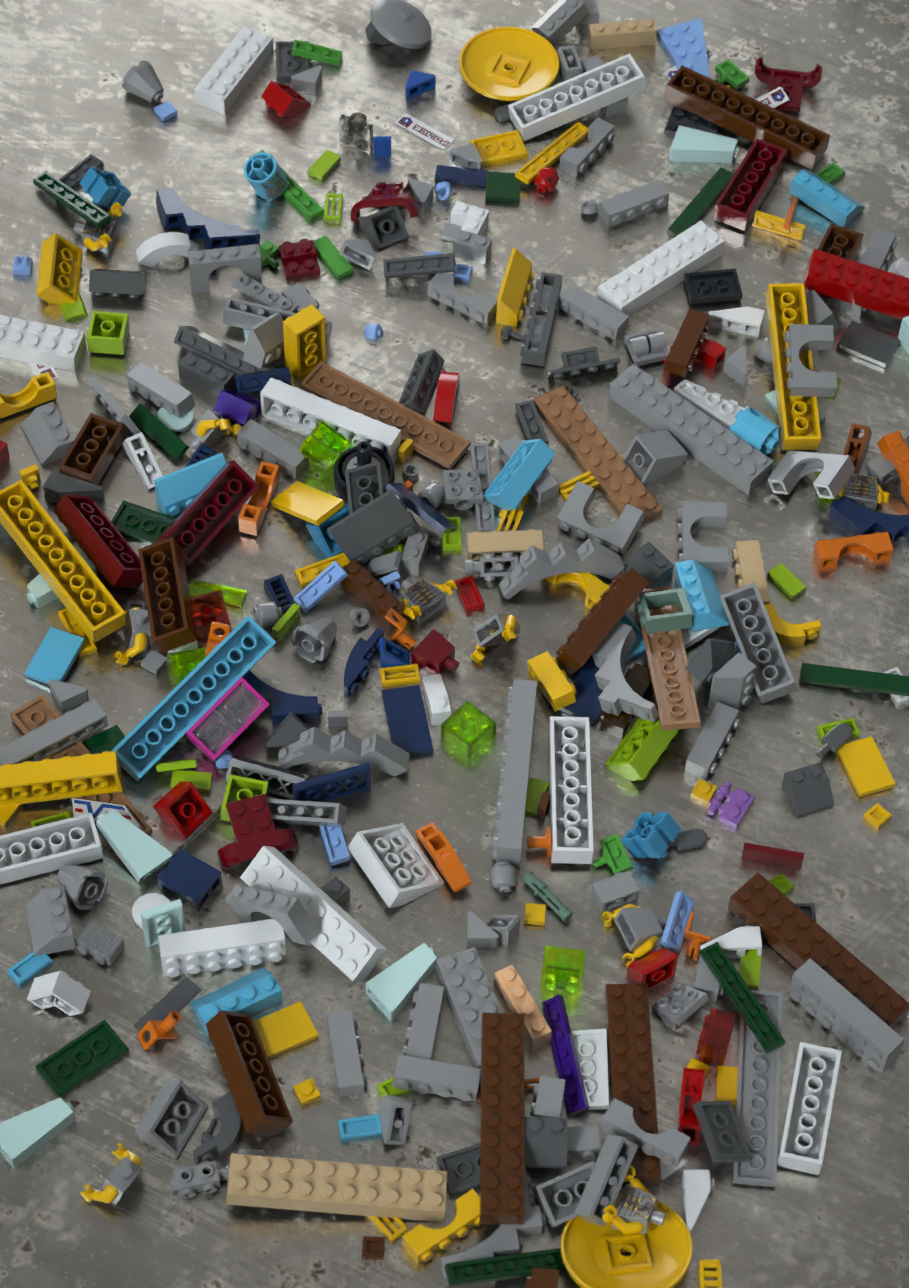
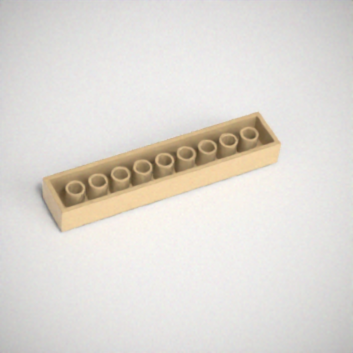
[226,1153,447,1222]

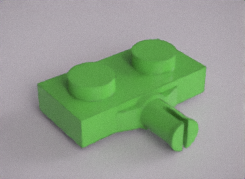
[715,59,750,89]
[259,240,280,269]
[592,833,633,874]

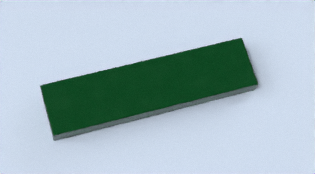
[128,403,189,461]

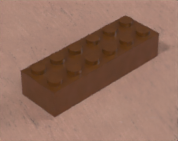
[138,537,197,653]
[555,568,649,675]
[205,1010,293,1136]

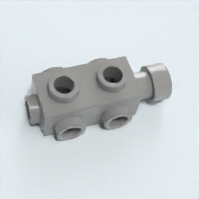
[464,552,521,580]
[171,1160,229,1198]

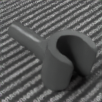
[500,325,524,340]
[201,1118,217,1144]

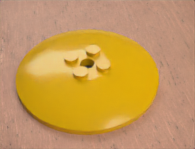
[459,27,559,101]
[561,1194,692,1288]

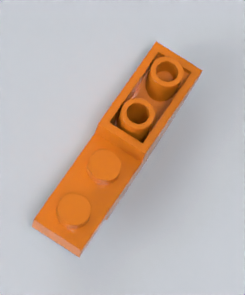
[415,822,472,893]

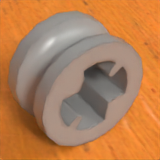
[402,463,419,481]

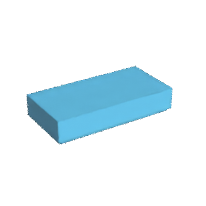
[7,951,53,987]
[337,1114,383,1142]

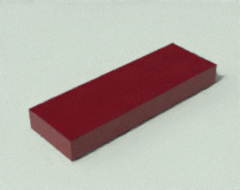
[741,842,804,869]

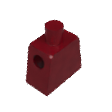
[411,629,460,674]

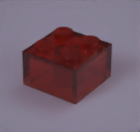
[190,590,232,642]
[696,1008,736,1068]

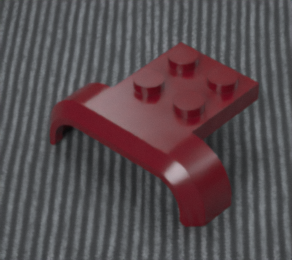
[755,57,823,112]
[350,181,421,222]
[217,794,299,871]

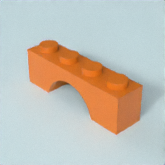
[877,430,909,508]
[238,461,280,536]
[813,532,893,570]

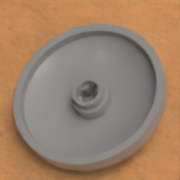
[370,0,432,49]

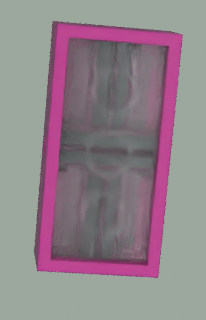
[185,677,270,762]

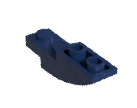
[344,628,384,699]

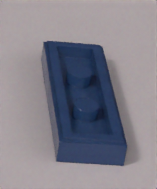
[435,165,488,187]
[235,367,292,394]

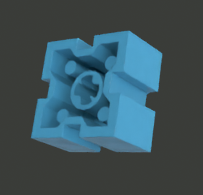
[80,167,131,209]
[621,812,681,858]

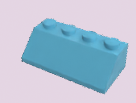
[789,169,865,228]
[483,439,555,510]
[154,453,226,516]
[675,560,729,632]
[189,967,282,1037]

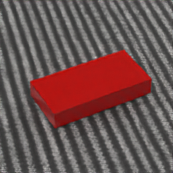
[454,576,485,613]

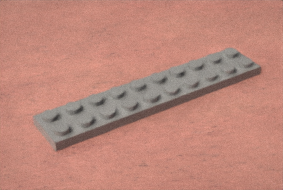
[733,990,783,1187]

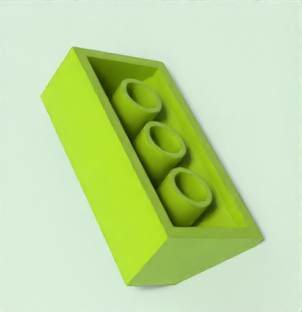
[604,717,679,781]

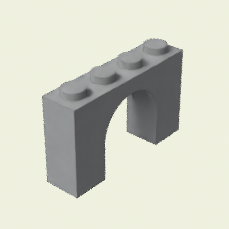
[188,244,262,293]
[785,324,837,397]
[767,450,855,499]
[557,481,645,555]
[677,501,729,573]
[225,884,318,945]

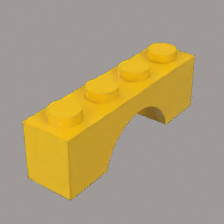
[0,372,57,419]
[546,572,610,608]
[402,1189,482,1265]

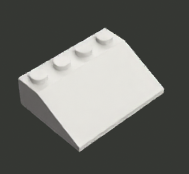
[348,823,444,908]

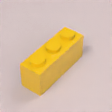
[527,651,577,712]

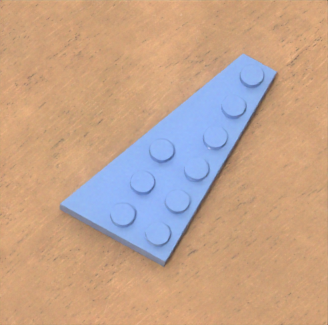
[656,18,710,78]

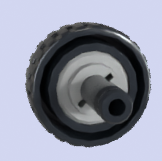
[333,441,395,502]

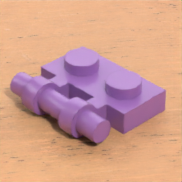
[707,781,755,829]

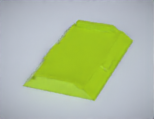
[60,292,88,322]

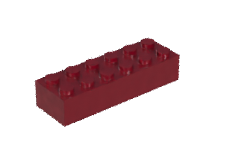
[713,138,788,231]
[155,460,260,567]
[53,494,143,588]

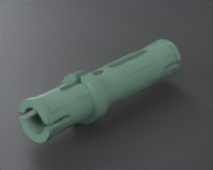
[523,871,573,922]

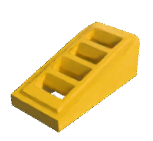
[697,1259,722,1288]

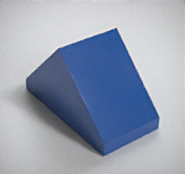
[405,70,436,100]
[372,136,391,157]
[379,637,410,668]

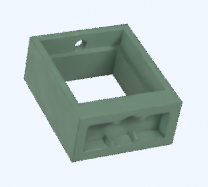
[636,588,692,634]

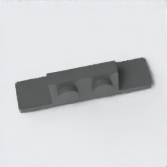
[548,346,620,379]

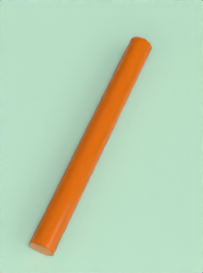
[783,196,799,230]

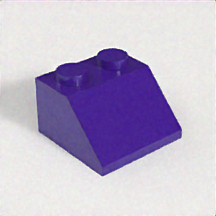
[214,389,261,426]

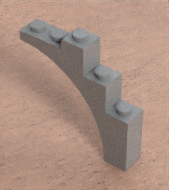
[499,538,625,600]
[592,622,658,722]
[277,727,409,777]
[441,1167,546,1287]

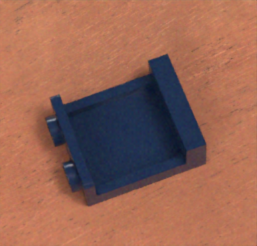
[157,849,222,911]

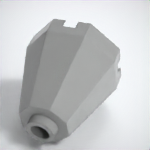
[122,60,164,102]
[291,617,337,663]
[57,864,109,910]

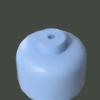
[364,323,383,340]
[215,749,233,769]

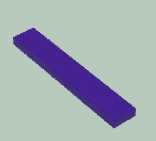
[542,994,589,1116]

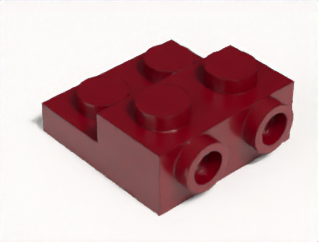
[279,239,320,280]

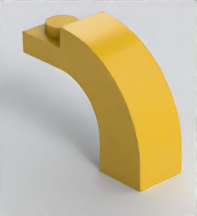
[765,603,821,648]

